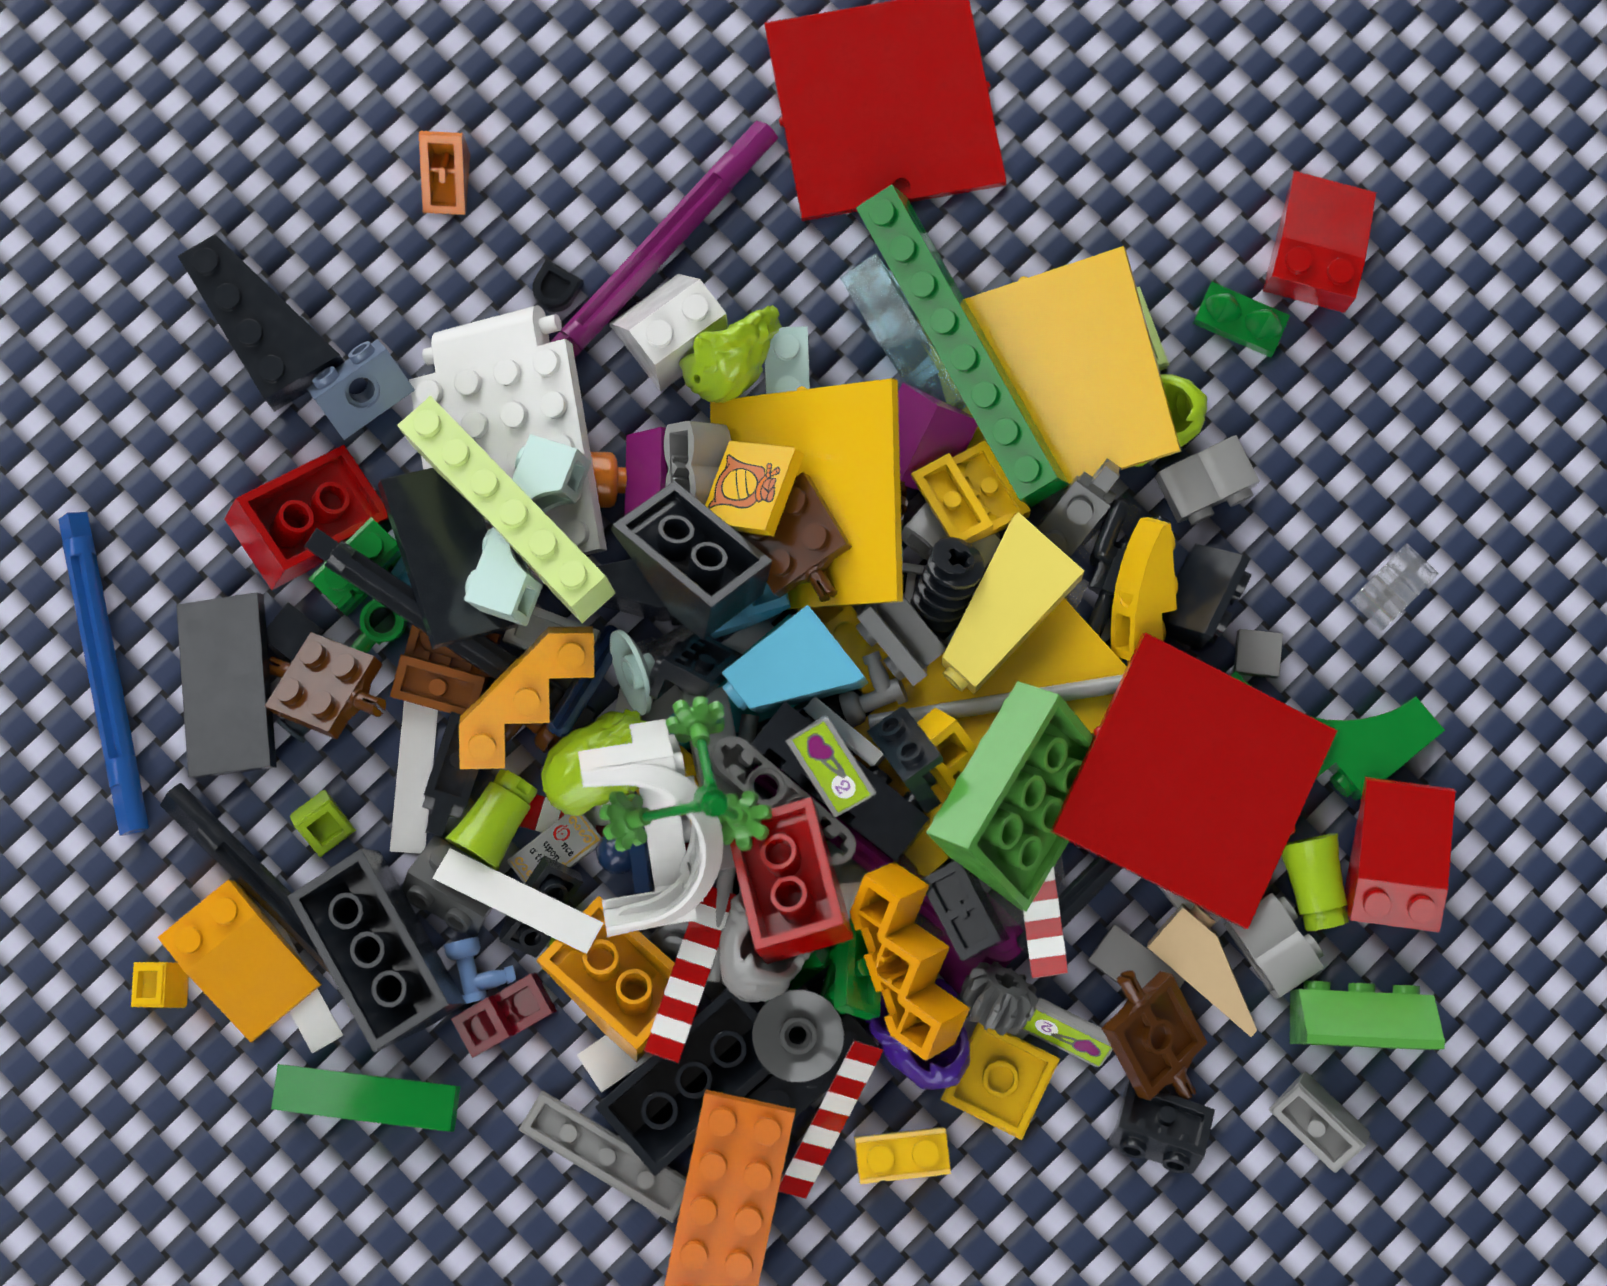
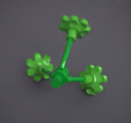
[599,696,772,852]

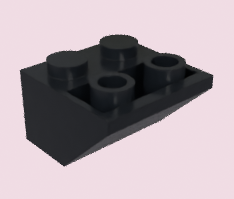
[1162,543,1252,651]

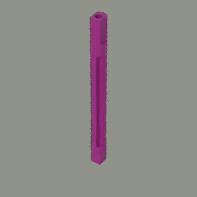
[551,120,778,357]

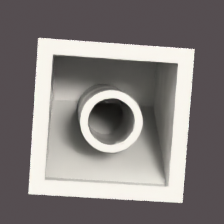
[609,274,728,392]

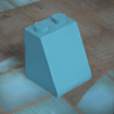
[722,605,869,714]

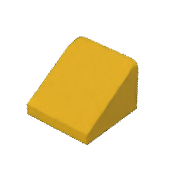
[131,962,189,1008]

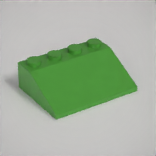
[926,681,1094,912]

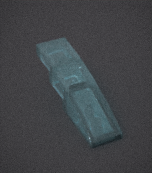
[840,253,967,410]

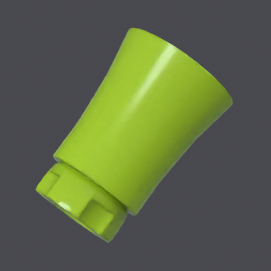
[445,768,538,871]
[1281,833,1349,932]

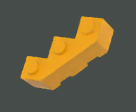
[459,626,594,769]
[849,862,970,1061]

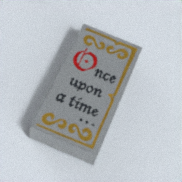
[507,814,601,884]

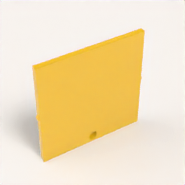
[931,246,1181,487]
[710,378,903,610]

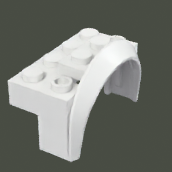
[578,719,723,937]

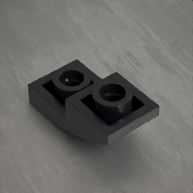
[499,855,583,958]

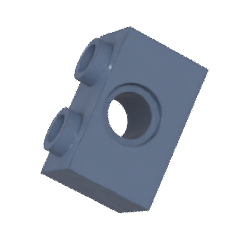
[306,339,415,440]

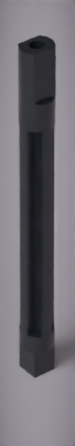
[304,528,596,731]
[160,783,331,975]

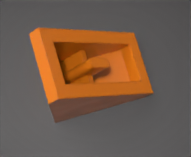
[419,131,470,215]

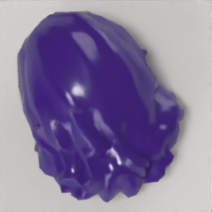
[865,978,970,1090]

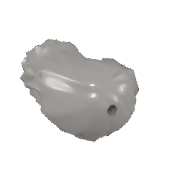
[720,890,815,1003]

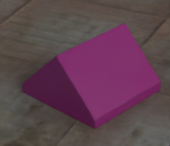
[898,382,978,491]

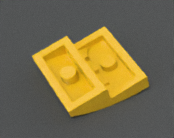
[911,440,1031,543]

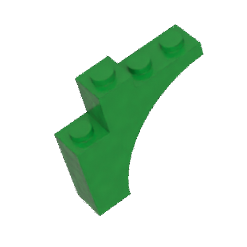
[1230,671,1445,801]

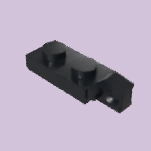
[422,711,479,838]

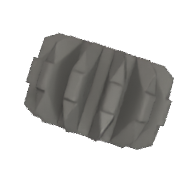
[959,961,1038,1036]

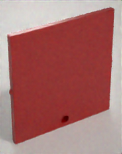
[764,0,1007,221]
[1050,632,1337,929]

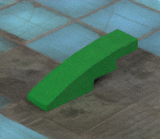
[271,1064,461,1132]

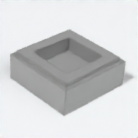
[1233,629,1283,679]

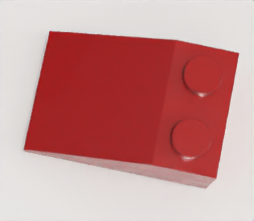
[1263,171,1376,313]
[224,445,389,590]
[1344,777,1456,932]
[730,797,854,964]

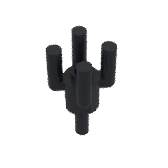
[1088,499,1171,638]

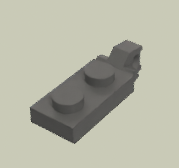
[1036,458,1121,557]

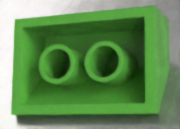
[1290,981,1445,1050]

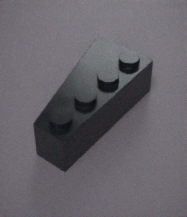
[178,234,344,412]
[751,702,930,864]

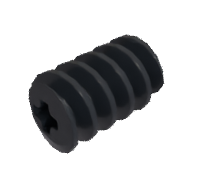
[909,537,985,633]

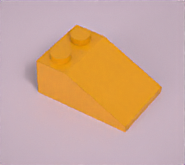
[157,879,322,1043]
[537,896,675,1063]

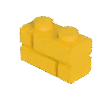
[854,1127,951,1184]

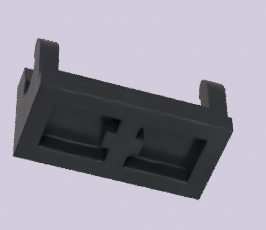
[921,861,1010,961]

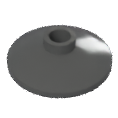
[752,990,844,1082]

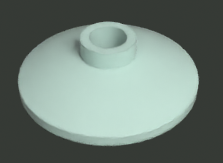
[610,630,655,716]

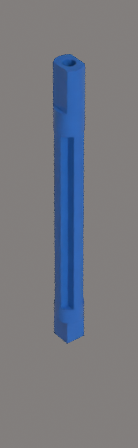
[58,512,149,836]

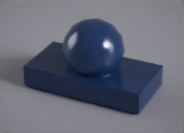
[596,826,655,894]

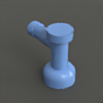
[444,937,516,1004]

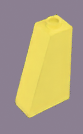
[942,512,1084,694]

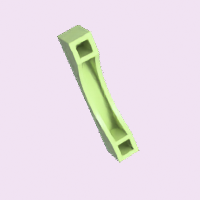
[397,395,615,623]

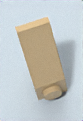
[1147,903,1257,1037]

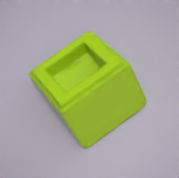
[290,790,356,857]

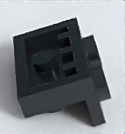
[649,633,743,700]
[867,706,943,814]
[1108,1080,1215,1174]

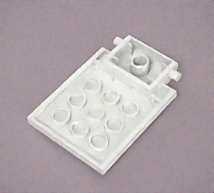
[409,305,607,568]

